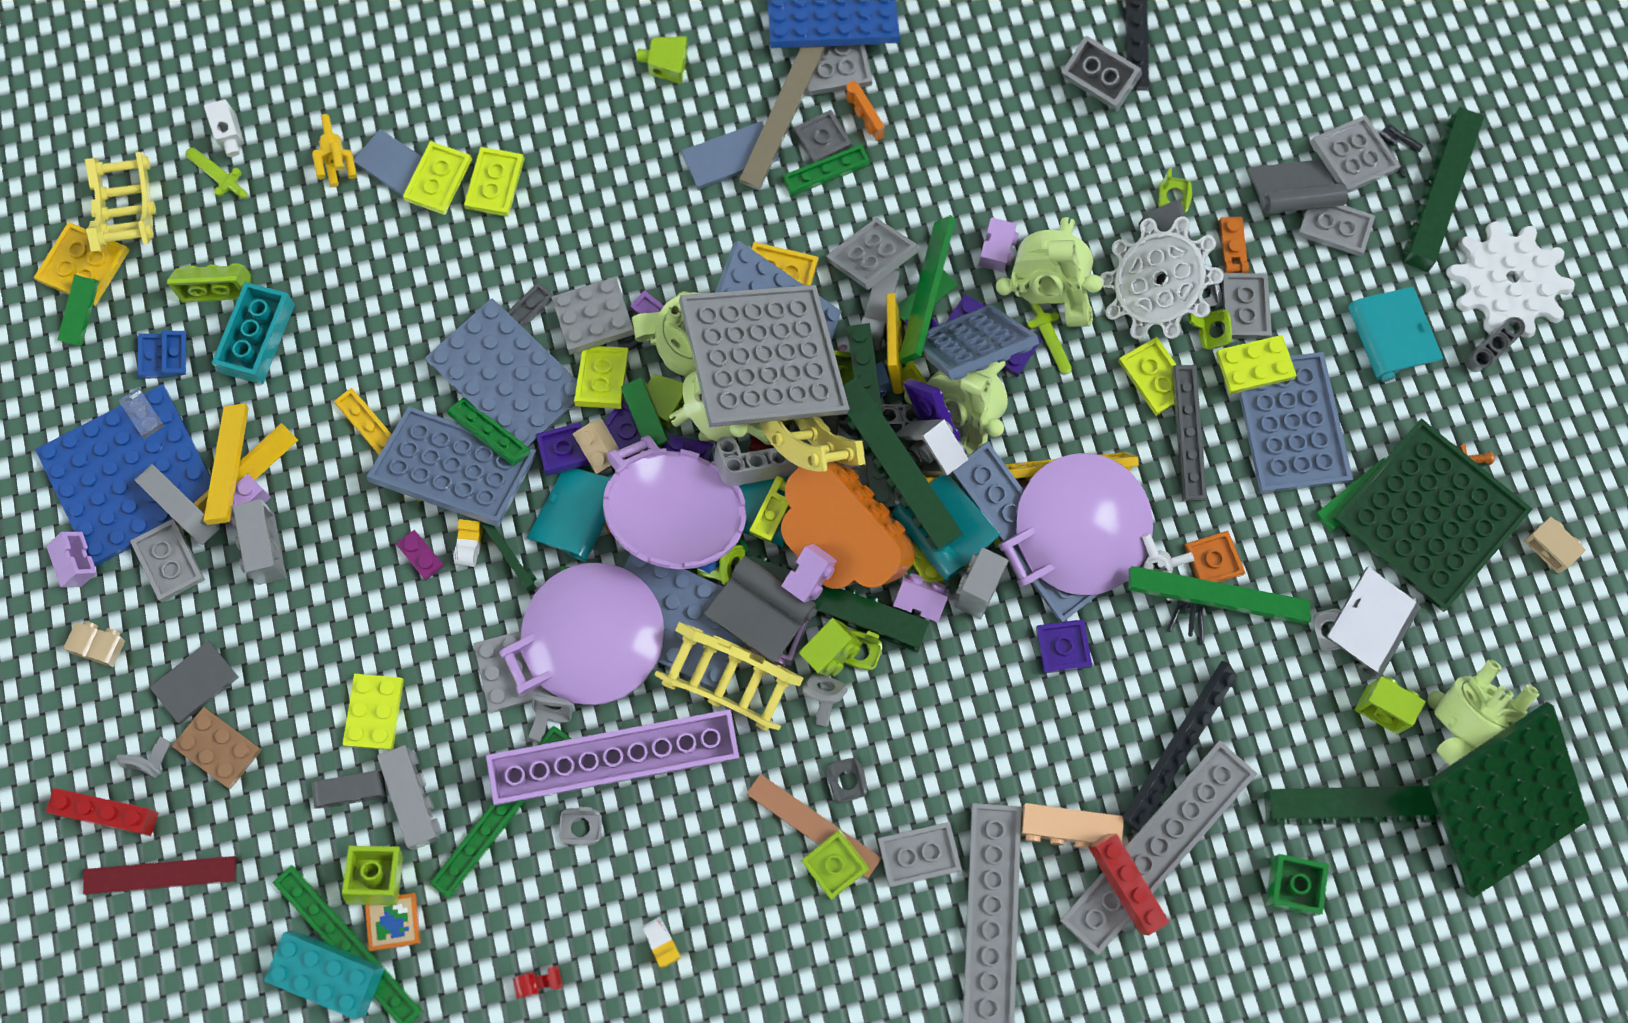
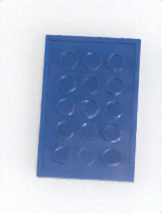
[768,0,900,48]

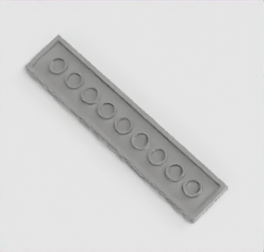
[1060,741,1258,956]
[963,803,1021,1023]

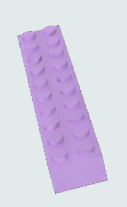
[486,709,739,806]

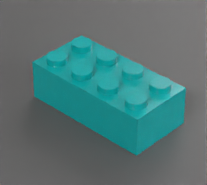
[212,282,295,385]
[264,930,385,1020]

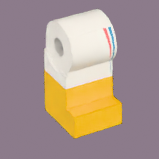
[454,519,484,567]
[642,917,682,969]

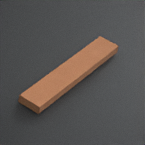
[746,774,882,879]

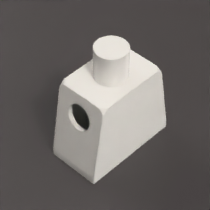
[204,99,244,157]

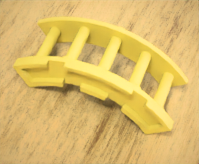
[85,152,156,252]
[759,417,865,471]
[655,622,803,731]

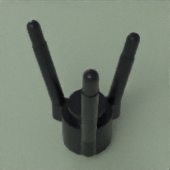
[1379,124,1423,178]
[1167,600,1204,645]

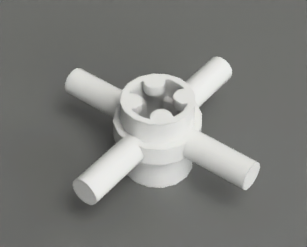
[1126,533,1194,600]

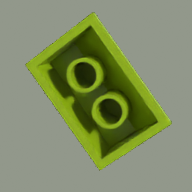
[167,263,251,303]

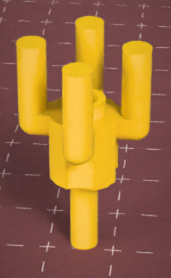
[312,114,357,188]

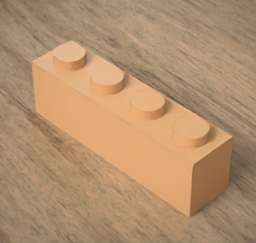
[1021,803,1124,849]

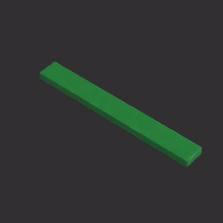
[899,215,956,364]
[1128,566,1311,625]
[429,725,571,899]
[272,865,424,1023]

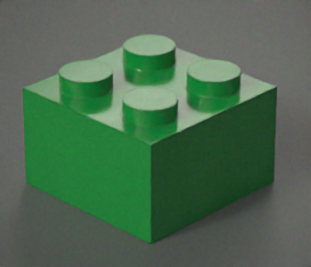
[1265,854,1329,917]

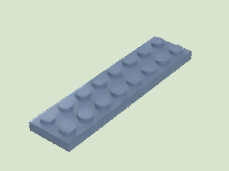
[951,442,1098,622]

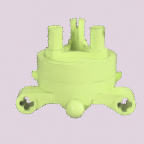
[996,217,1103,327]
[632,291,701,378]
[904,361,1008,456]
[669,370,782,445]
[1427,660,1539,766]

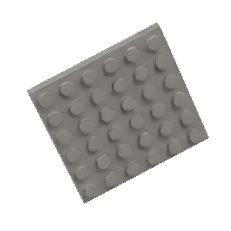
[679,285,850,428]

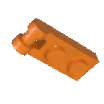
[846,81,885,141]
[1219,217,1249,273]

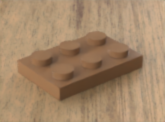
[172,707,262,789]

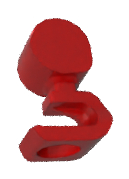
[513,966,563,999]

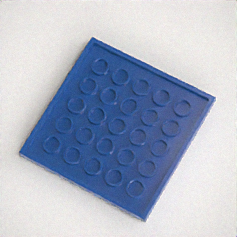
[35,384,211,567]

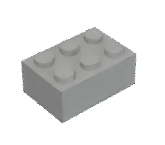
[1061,35,1142,112]
[896,419,968,475]
[231,499,287,585]
[954,547,1009,620]

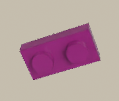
[396,529,444,581]

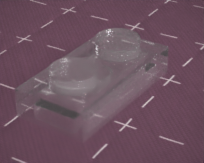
[118,388,165,439]

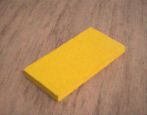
[886,293,903,394]

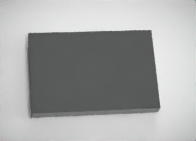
[149,641,239,725]

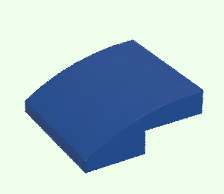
[138,330,186,379]

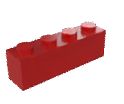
[45,788,159,837]
[1088,834,1170,936]

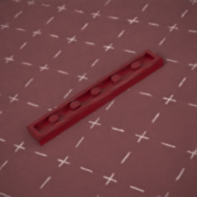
[83,856,237,895]

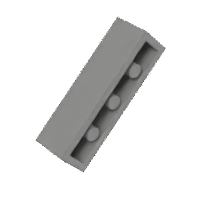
[377,745,442,851]

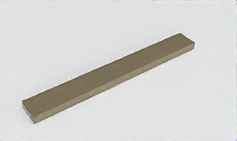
[739,46,826,190]

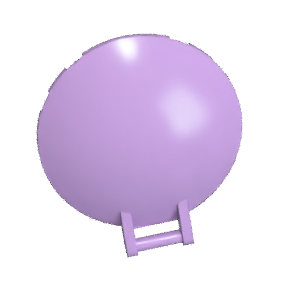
[603,435,746,569]
[998,453,1153,595]
[499,563,664,705]

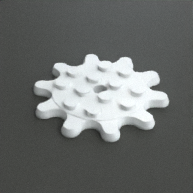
[1100,216,1224,339]
[1446,222,1575,338]

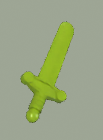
[186,148,248,199]
[1027,302,1072,375]

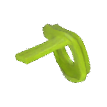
[1158,168,1192,213]
[1188,309,1232,350]
[697,545,745,585]
[845,630,882,671]

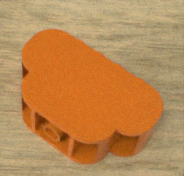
[781,461,915,589]

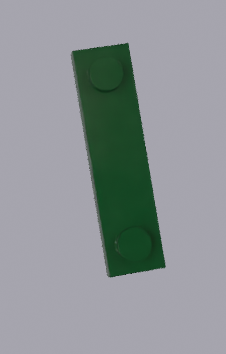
[478,520,537,594]

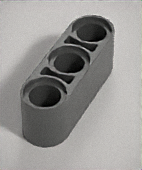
[1465,317,1525,372]
[312,771,386,809]

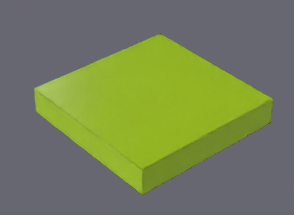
[800,829,871,900]

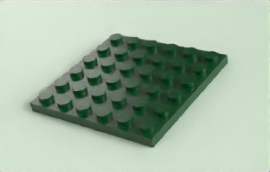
[1332,418,1532,612]
[1427,702,1589,898]

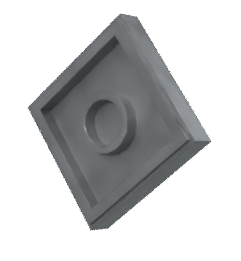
[793,110,852,163]

